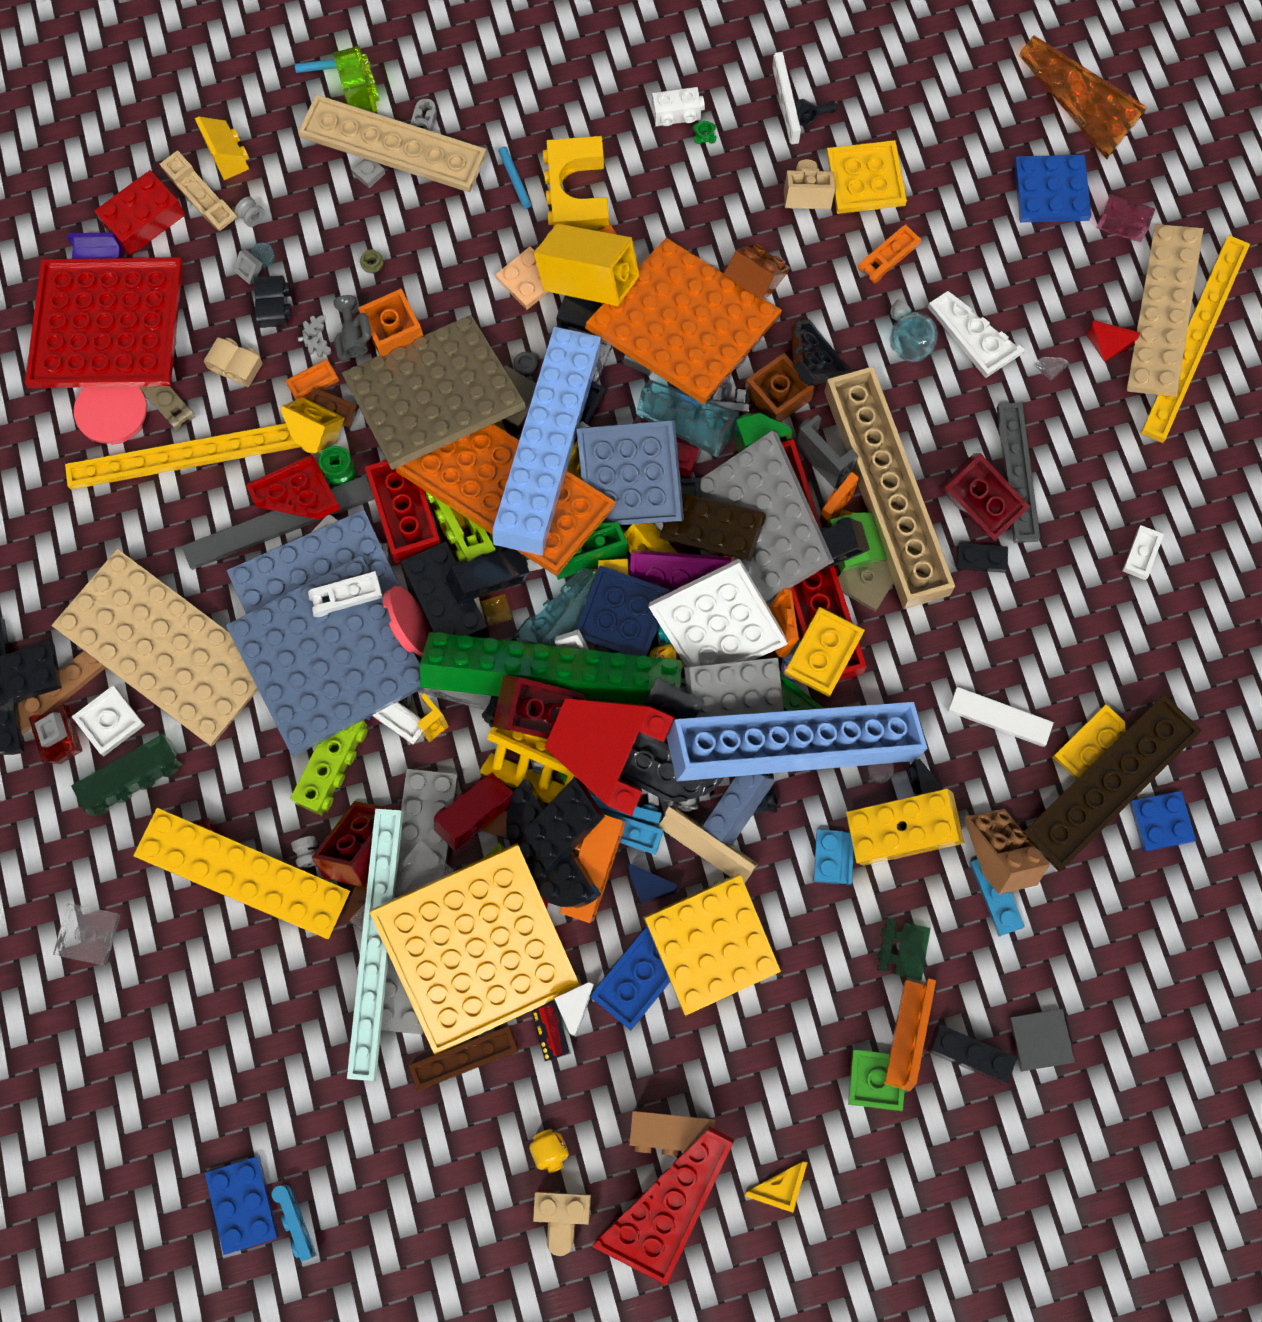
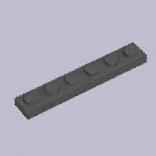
[997,403,1040,543]

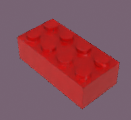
[365,460,441,565]

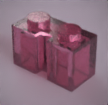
[1096,194,1155,243]

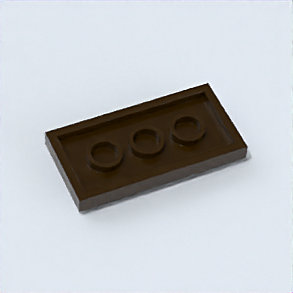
[659,493,766,562]

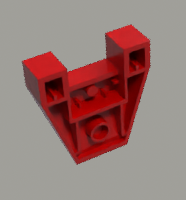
[544,698,674,816]

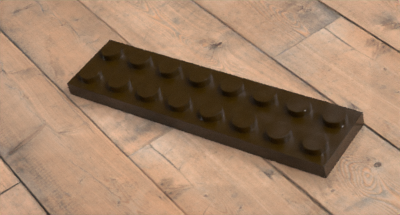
[1023,694,1202,872]

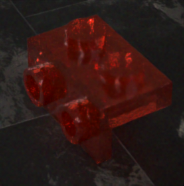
[29,705,83,764]

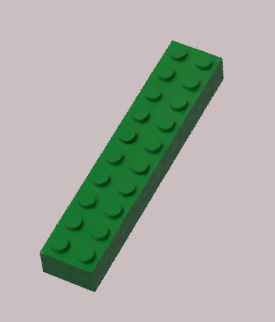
[420,632,682,705]

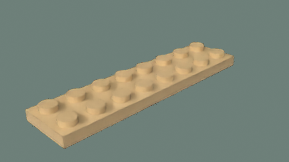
[298,94,487,193]
[1127,224,1204,397]

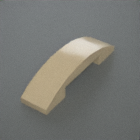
[160,150,237,231]

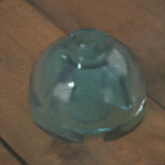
[889,312,938,362]

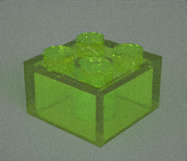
[333,46,380,112]

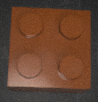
[745,353,815,423]

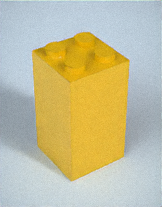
[534,224,639,306]

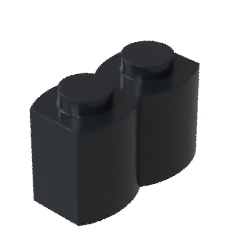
[254,275,292,328]

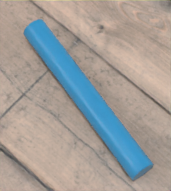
[295,55,364,73]
[498,147,532,209]

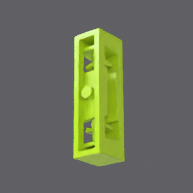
[424,490,496,562]

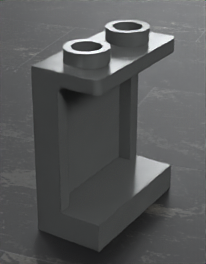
[796,415,858,489]

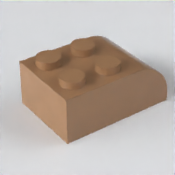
[629,1111,715,1156]

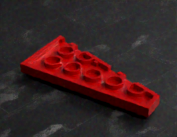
[592,1126,735,1285]

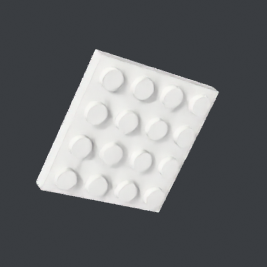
[649,559,788,667]

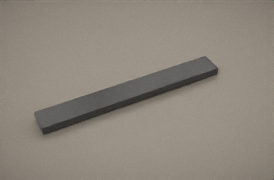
[182,475,375,570]

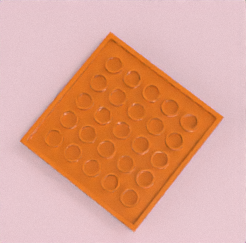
[585,238,782,405]

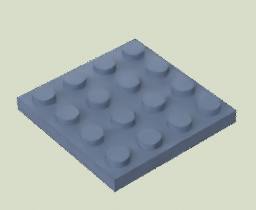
[577,420,684,525]

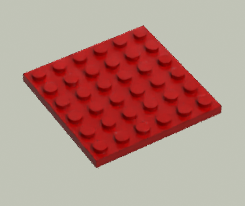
[25,257,183,388]

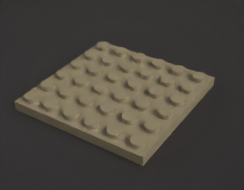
[342,315,526,470]

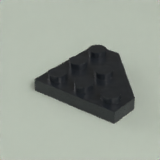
[791,319,851,386]

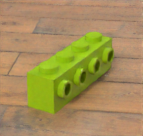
[290,720,368,816]

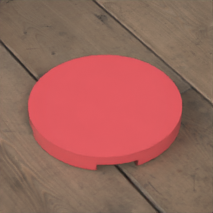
[74,387,148,445]
[383,586,432,658]

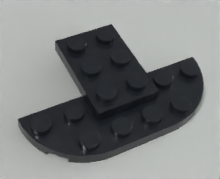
[0,616,62,755]
[620,677,724,802]
[506,777,605,908]

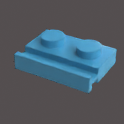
[813,829,854,885]

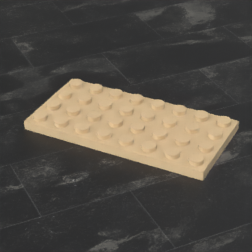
[51,549,258,747]

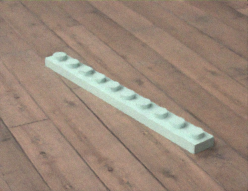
[347,809,403,1081]

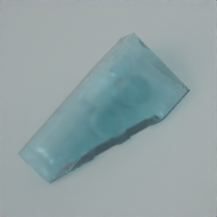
[511,567,598,646]

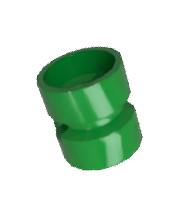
[319,446,356,487]

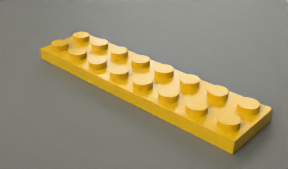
[133,808,350,940]

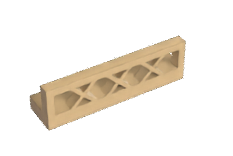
[658,805,758,884]

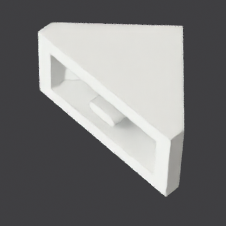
[554,982,594,1037]

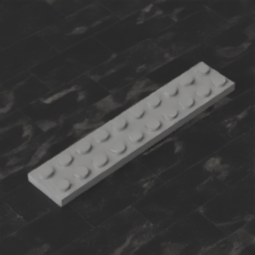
[381,769,458,1035]

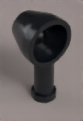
[795,99,837,126]

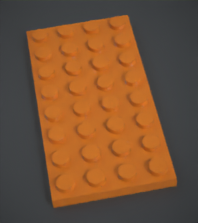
[396,424,615,576]

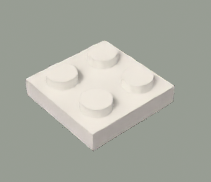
[72,685,145,756]

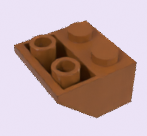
[723,243,790,300]

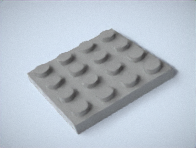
[684,658,784,718]

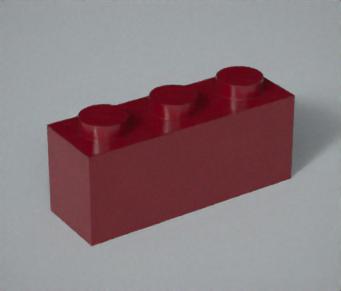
[434,772,513,851]

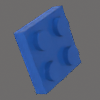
[1130,791,1196,852]

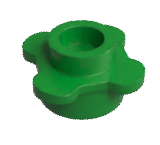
[693,121,717,144]

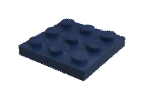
[576,566,671,656]

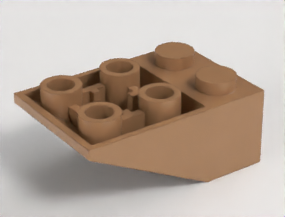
[964,809,1050,895]

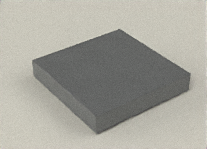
[1009,1009,1075,1072]

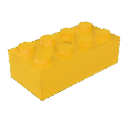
[846,789,965,866]

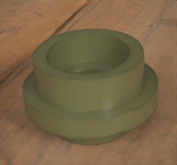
[360,250,384,273]

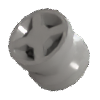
[235,197,265,227]

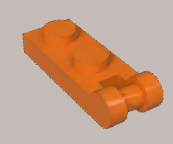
[858,224,922,284]

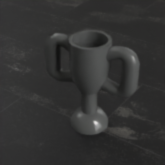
[333,295,371,361]

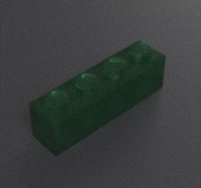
[71,734,183,817]

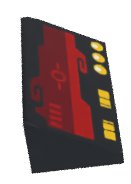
[531,1001,571,1062]

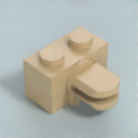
[784,159,835,209]
[533,1191,591,1256]

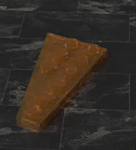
[1019,35,1147,160]

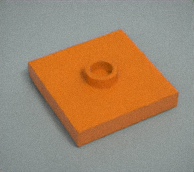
[820,472,859,528]

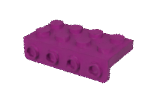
[630,550,731,592]

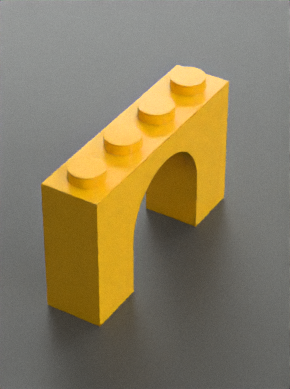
[543,136,609,231]

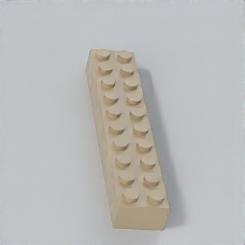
[824,367,955,609]

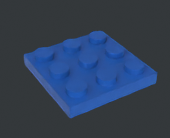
[1014,155,1091,223]

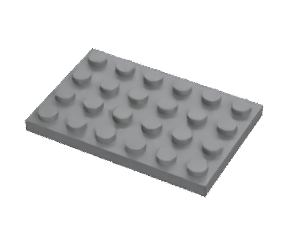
[700,431,834,603]

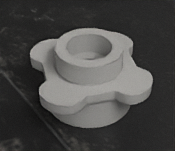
[673,798,699,811]

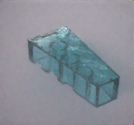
[636,380,739,458]

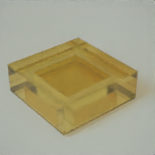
[481,594,512,626]

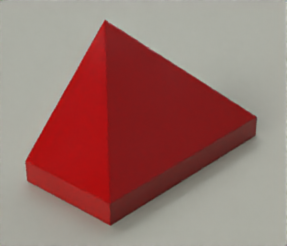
[1086,320,1140,362]

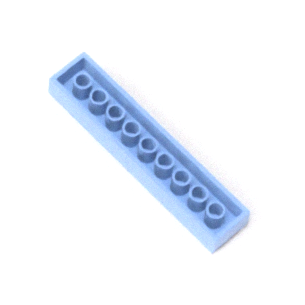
[493,327,601,555]
[666,702,928,781]

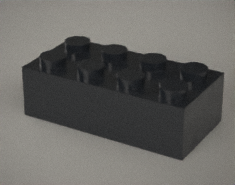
[401,541,489,638]

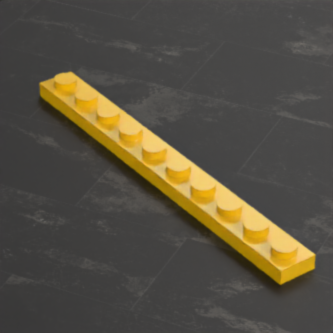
[1140,235,1250,443]
[65,423,302,490]

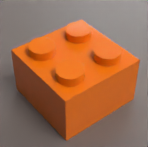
[358,289,424,357]

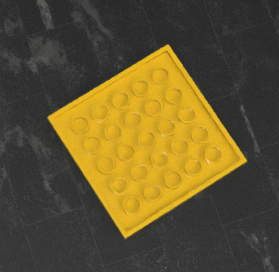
[369,844,580,1055]

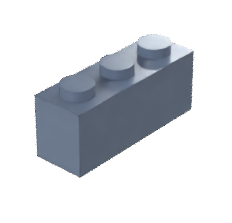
[702,774,775,845]

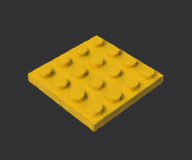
[643,874,781,1016]

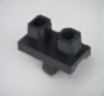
[706,386,753,426]

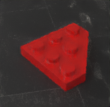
[246,454,340,520]

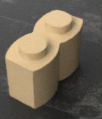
[204,337,263,387]

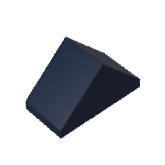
[628,863,677,906]

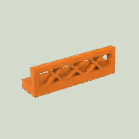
[884,978,936,1091]

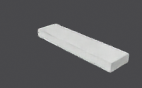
[772,52,801,144]
[948,687,1054,747]

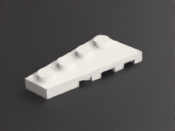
[928,291,1025,378]

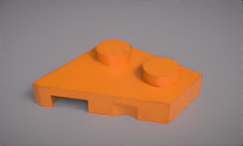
[769,588,799,658]

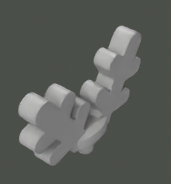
[297,315,331,357]

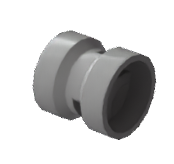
[291,836,318,869]

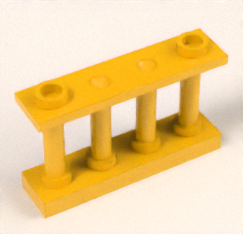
[480,727,577,804]

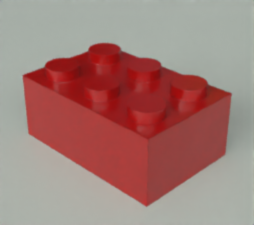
[94,170,185,256]

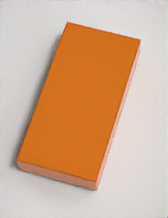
[285,359,339,400]

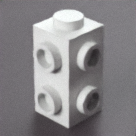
[652,87,705,126]

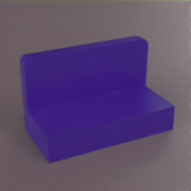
[67,233,122,259]

